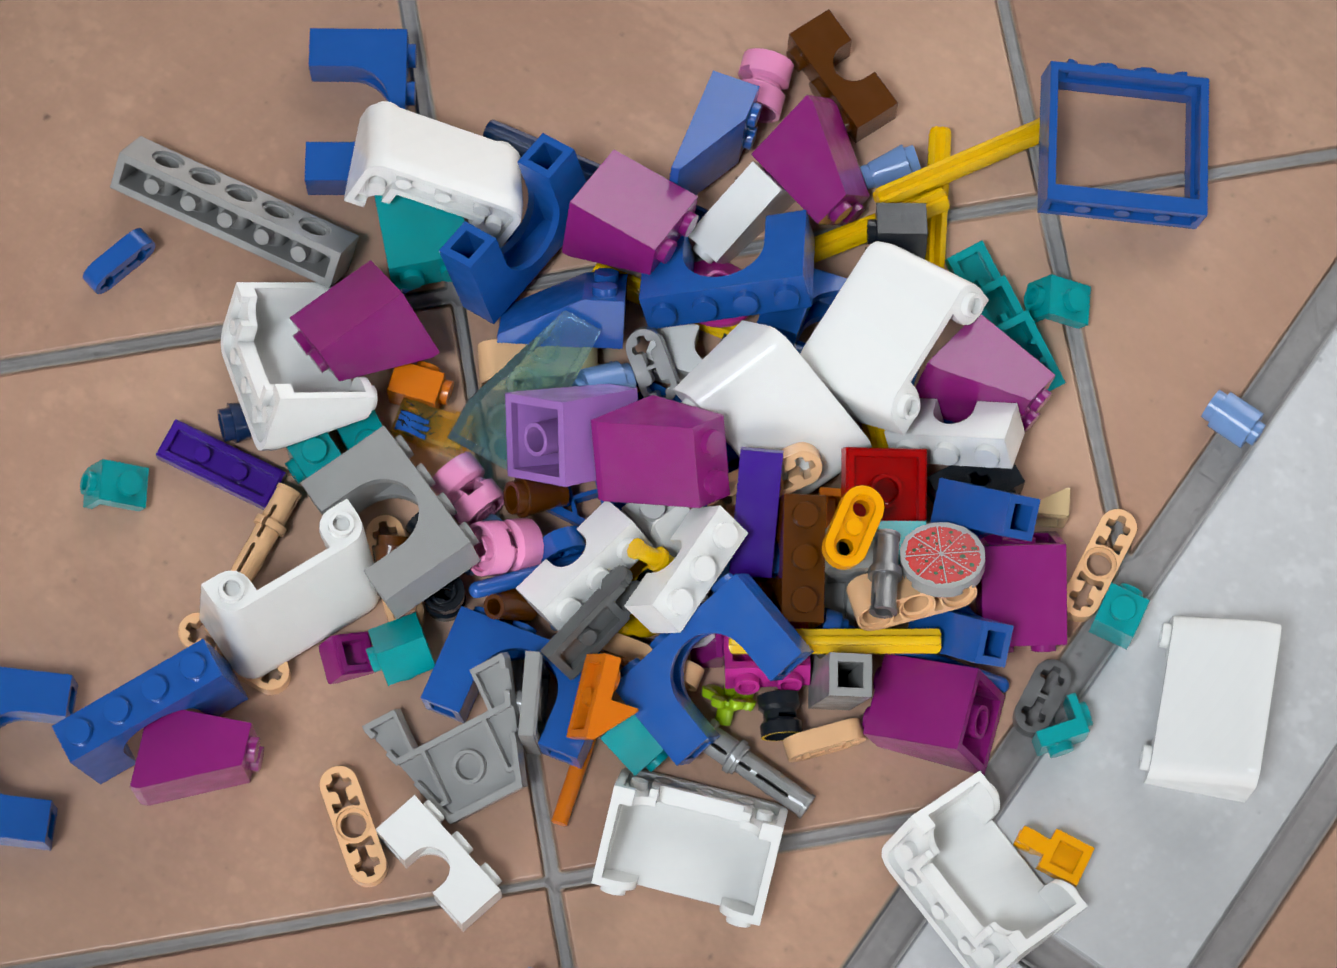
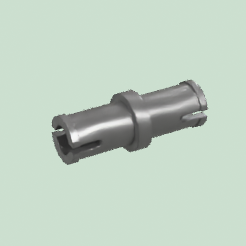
[868,529,902,619]

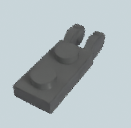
[540,565,641,680]

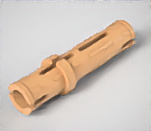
[230,483,302,583]

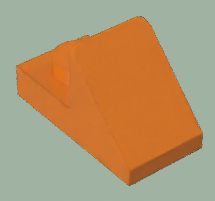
[566,653,639,740]

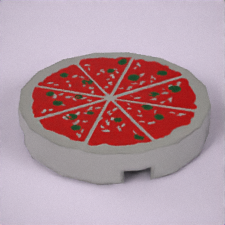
[899,522,986,597]

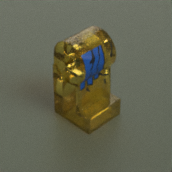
[390,399,475,459]

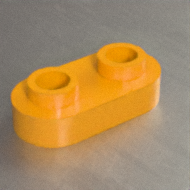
[822,485,884,570]

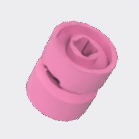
[738,48,794,123]
[430,452,504,527]
[470,518,544,577]

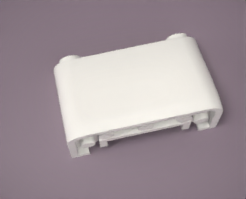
[344,101,523,248]
[800,241,989,435]
[221,282,378,451]
[673,320,872,495]
[199,499,380,679]
[1139,616,1281,803]
[591,768,788,928]
[882,771,1088,968]

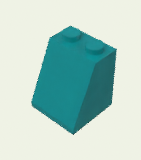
[374,195,464,290]

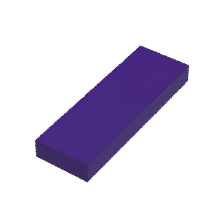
[156,419,287,510]
[729,447,784,578]

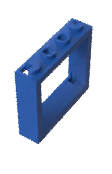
[1037,59,1209,229]

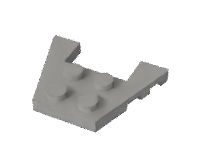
[362,652,528,824]

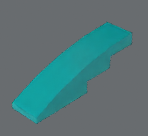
[945,240,1066,392]

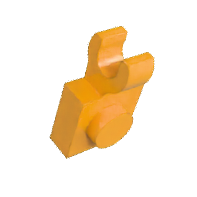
[1013,826,1095,887]

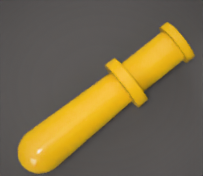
[627,538,675,572]

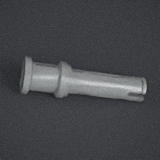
[703,718,816,818]

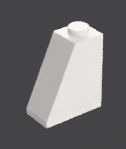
[689,161,796,264]

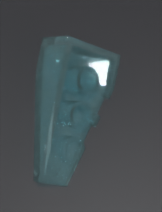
[447,310,602,472]

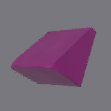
[319,631,374,684]
[690,633,724,668]

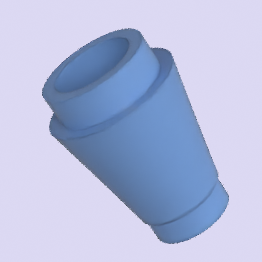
[860,144,921,190]

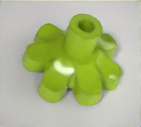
[702,684,756,726]

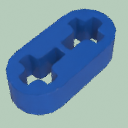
[83,228,156,294]
[541,526,586,563]

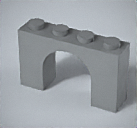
[301,426,481,619]
[808,526,873,710]

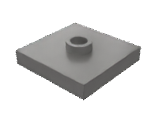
[516,651,550,755]

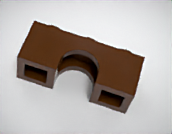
[786,9,898,143]
[772,493,826,629]

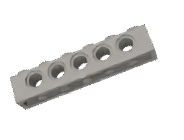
[110,136,359,288]

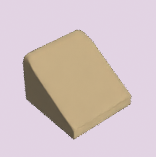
[1035,488,1070,529]

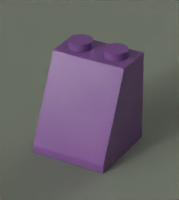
[505,384,638,487]

